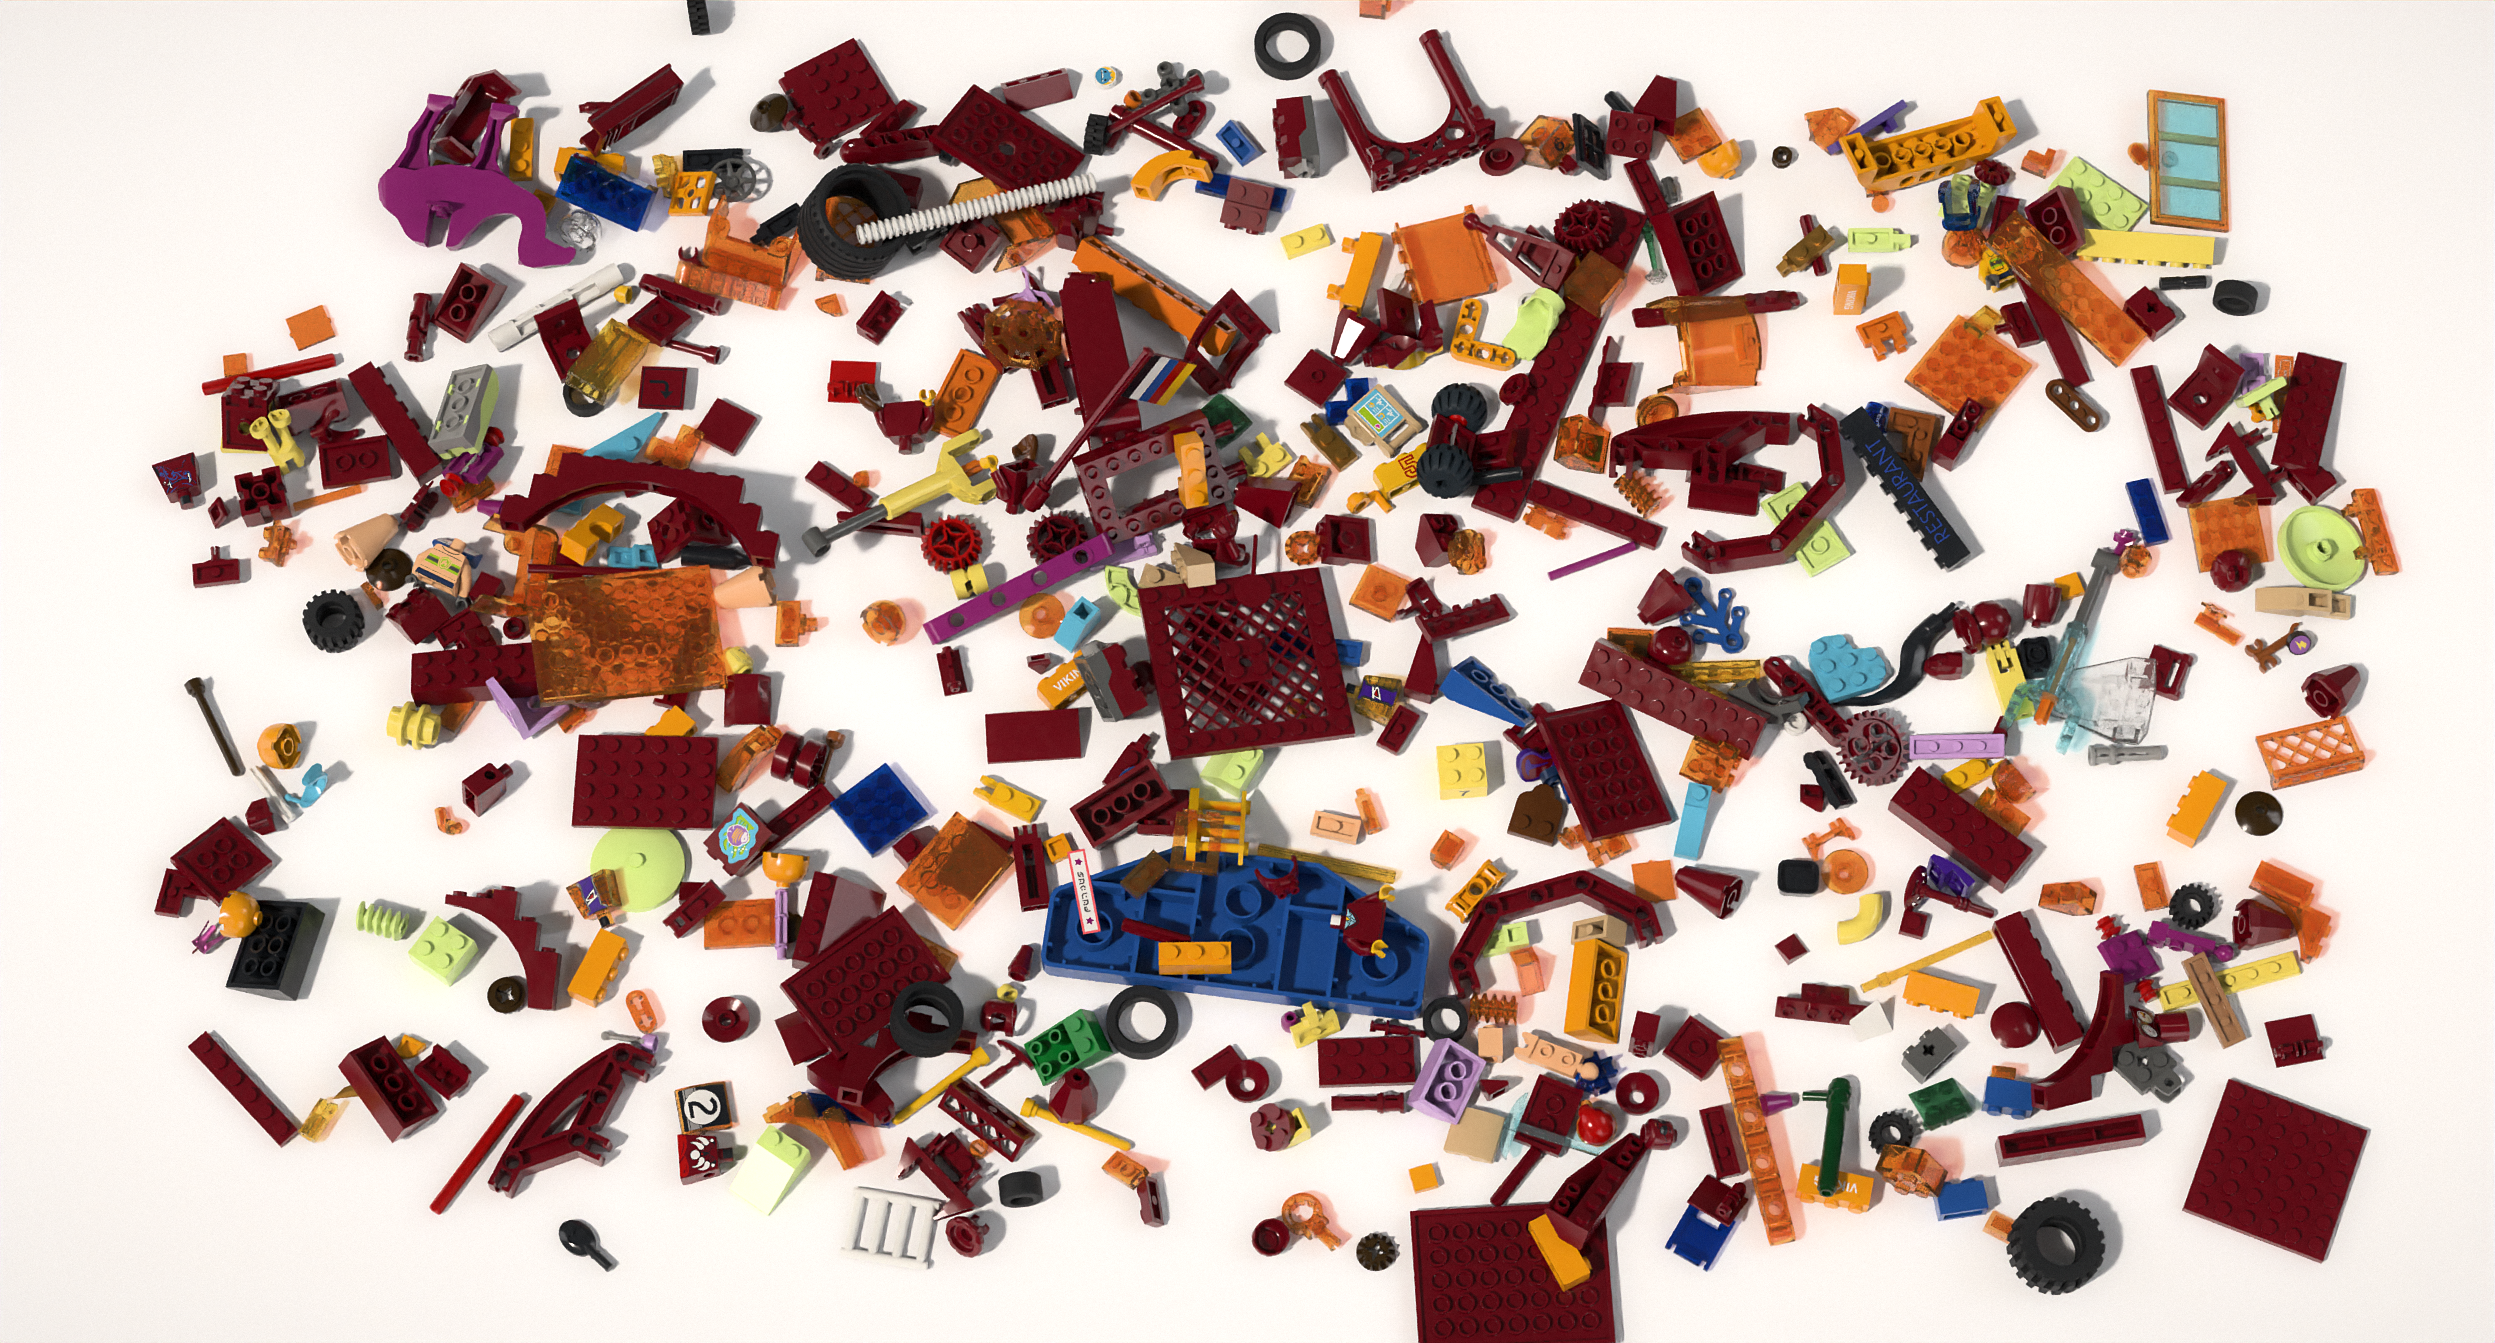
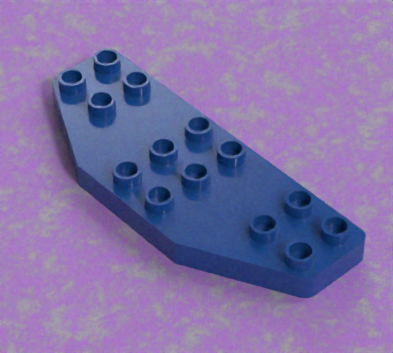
[1041,846,1429,1021]

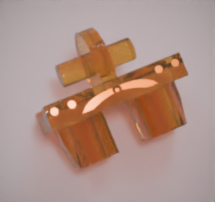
[258,520,298,568]

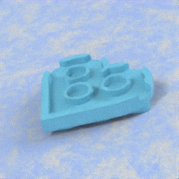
[1808,634,1886,704]

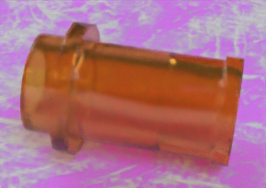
[557,706,588,734]

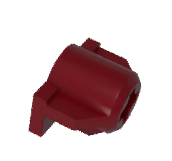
[245,797,277,835]

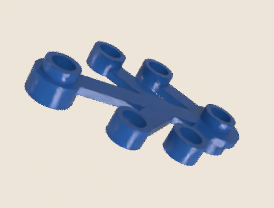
[1679,577,1745,654]

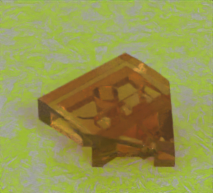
[1804,107,1856,156]

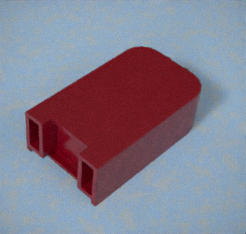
[1059,280,1142,451]

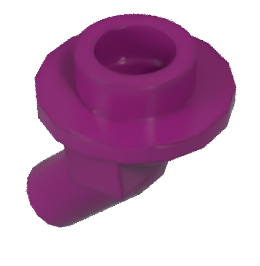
[2112,528,2137,556]

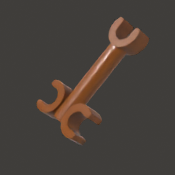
[2244,622,2307,674]

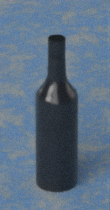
[681,544,753,571]

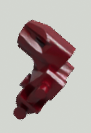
[1037,191,1115,252]

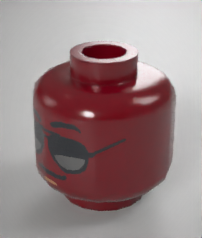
[1640,1118,1678,1151]

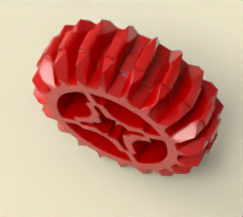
[920,514,983,575]

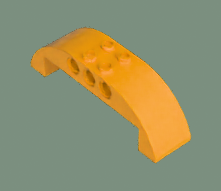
[1839,96,2018,191]

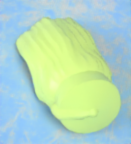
[1502,287,1565,362]

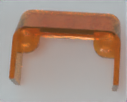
[947,176,1055,273]
[702,194,803,292]
[470,513,559,618]

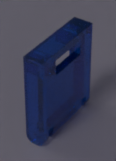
[1664,1204,1736,1272]

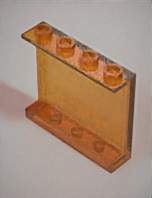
[1391,204,1498,307]

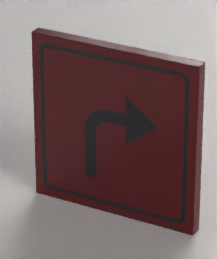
[638,366,688,411]

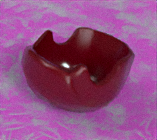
[1131,660,1156,694]
[1251,1218,1290,1257]

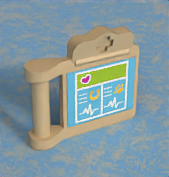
[1344,384,1423,458]

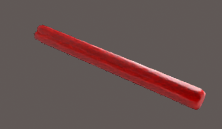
[202,353,336,396]
[429,1094,525,1215]

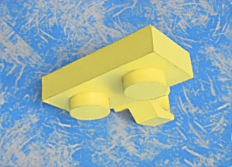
[1289,1001,1341,1049]

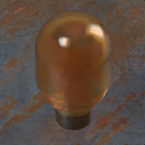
[2127,142,2153,171]

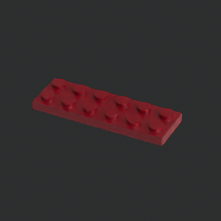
[2270,352,2343,475]

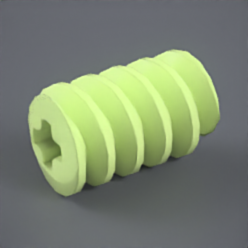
[356,901,409,941]

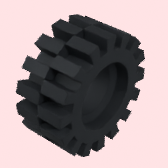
[686,0,710,35]
[1083,113,1109,156]
[2168,883,2214,930]
[1868,1111,1914,1158]

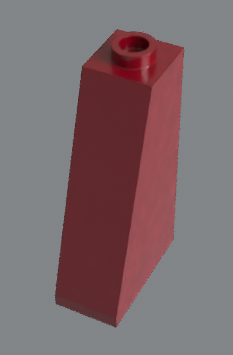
[806,1053,895,1128]

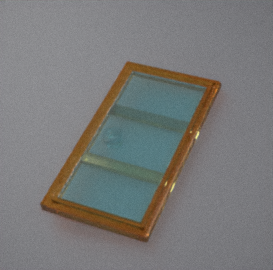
[2146,89,2229,233]

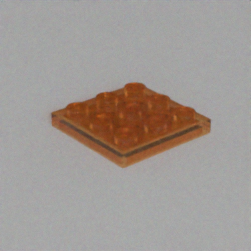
[2186,493,2269,574]

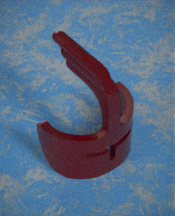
[1393,577,1445,621]

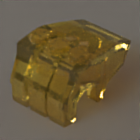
[652,153,679,199]

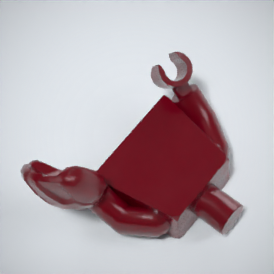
[1182,510,1250,568]

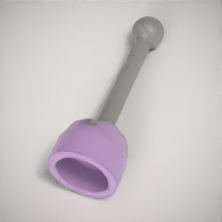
[601,1031,659,1054]

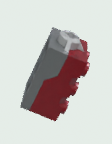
[1272,95,1320,179]
[1073,640,1148,722]

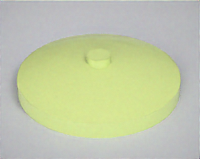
[2277,506,2365,593]
[590,829,686,913]

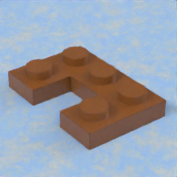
[1886,407,1936,482]

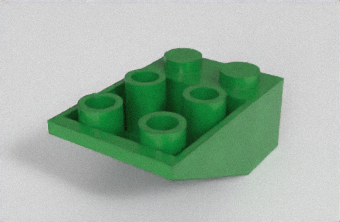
[1024,1009,1113,1086]

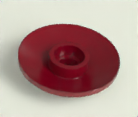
[702,997,750,1043]

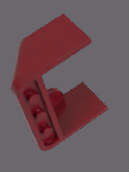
[430,69,522,165]

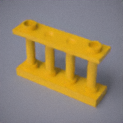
[1185,787,1251,865]

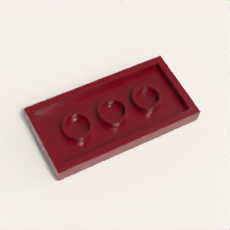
[1317,1036,1415,1088]

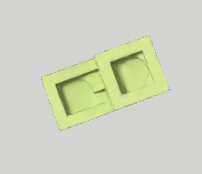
[1483,921,1529,958]

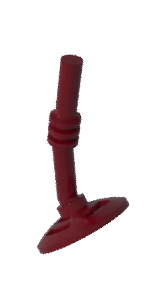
[1904,865,1994,919]

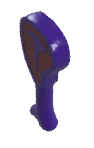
[1516,748,1555,782]

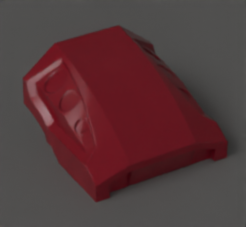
[724,673,772,728]

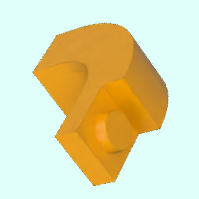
[1130,150,1213,201]

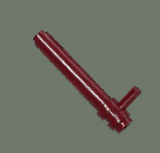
[1106,104,1220,172]

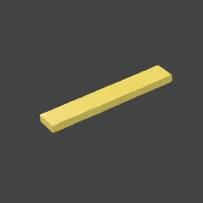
[2157,951,2301,1013]

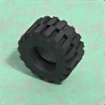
[302,589,365,653]

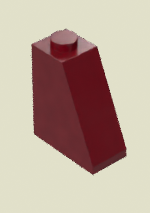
[1634,74,1677,137]
[1233,476,1303,529]

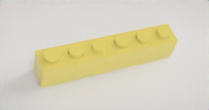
[2074,229,2215,269]

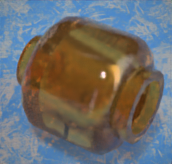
[2118,544,2152,579]

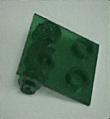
[1908,1078,1973,1131]

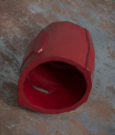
[2022,584,2062,629]

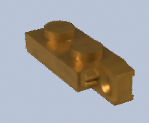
[1776,224,1835,278]

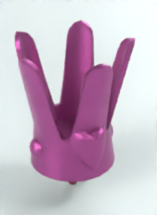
[191,920,225,955]

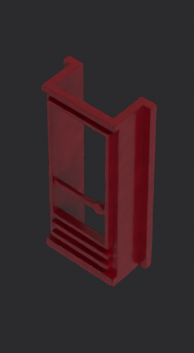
[579,63,684,158]

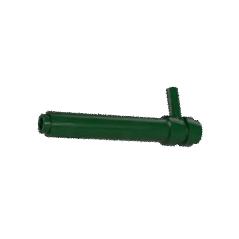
[1802,1077,1852,1197]

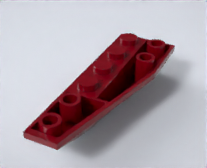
[1544,1133,1648,1251]

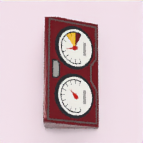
[2128,1005,2163,1048]

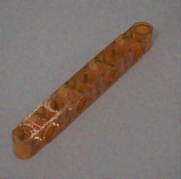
[1716,1035,1796,1247]

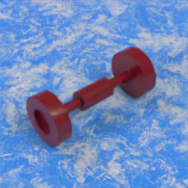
[781,109,834,160]

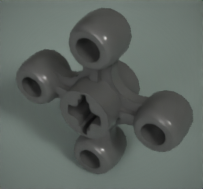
[1141,61,1205,117]

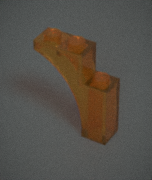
[2248,860,2332,965]
[762,1091,868,1171]

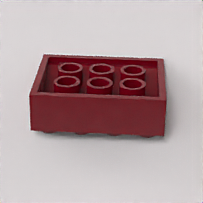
[1650,190,1743,302]
[792,871,883,970]

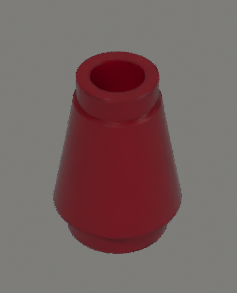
[1008,945,1035,982]

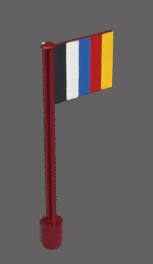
[1020,346,1197,513]

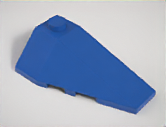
[1439,656,1534,728]

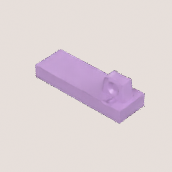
[1086,531,1158,572]

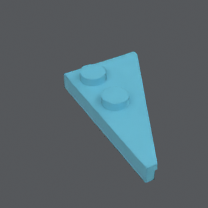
[583,412,662,462]

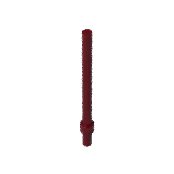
[527,564,667,580]

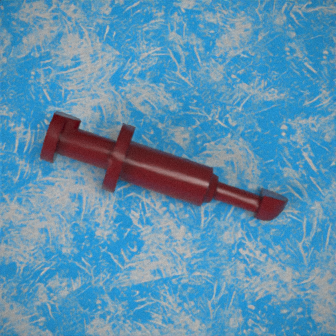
[1369,1020,1426,1038]

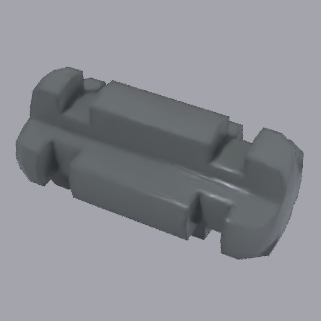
[1661,176,1678,204]

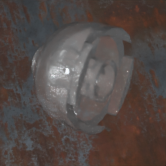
[556,209,603,253]

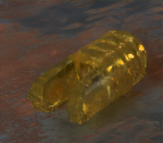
[298,1098,338,1143]

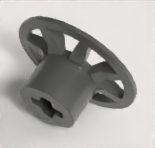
[710,158,756,203]

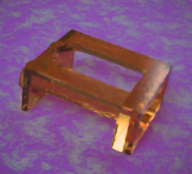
[1169,809,1225,877]

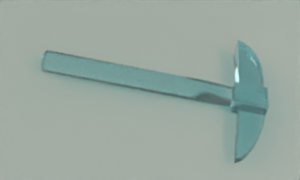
[1500,1092,1600,1160]

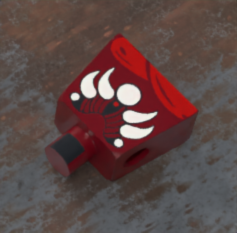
[677,1134,734,1185]

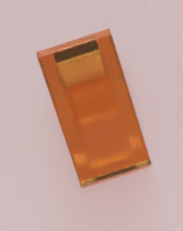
[1509,946,1545,997]

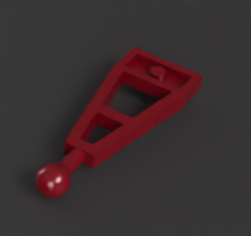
[1463,213,1577,294]

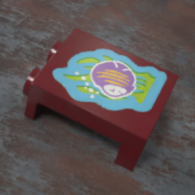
[703,802,780,877]

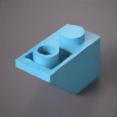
[1053,596,1101,653]

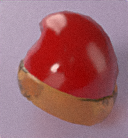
[1576,1099,1618,1148]

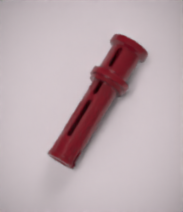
[1331,1092,1404,1114]

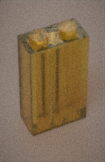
[565,318,650,406]

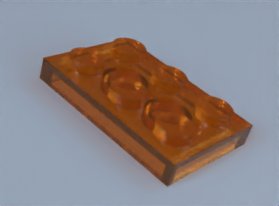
[704,899,775,950]

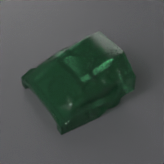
[1200,394,1253,450]

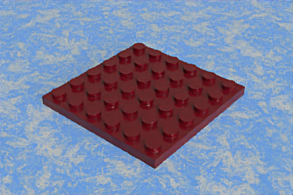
[2182,1079,2367,1264]

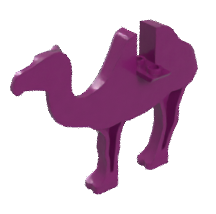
[378,93,576,269]

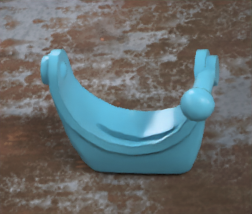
[284,763,328,808]

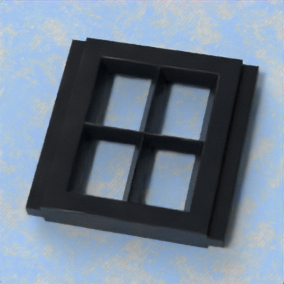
[1572,113,1608,181]

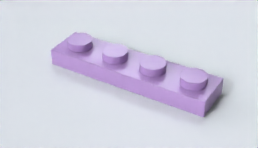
[1909,734,2005,760]

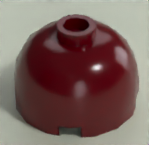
[1647,626,1695,672]

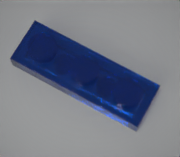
[2125,478,2169,548]

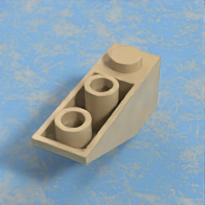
[1170,542,1216,588]

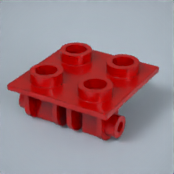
[827,360,877,404]

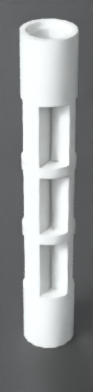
[487,262,624,352]

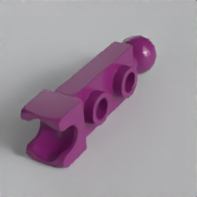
[2145,920,2234,962]

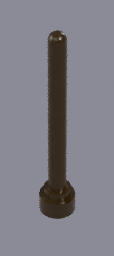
[184,677,241,777]

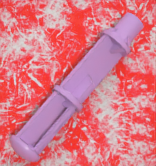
[774,889,789,960]

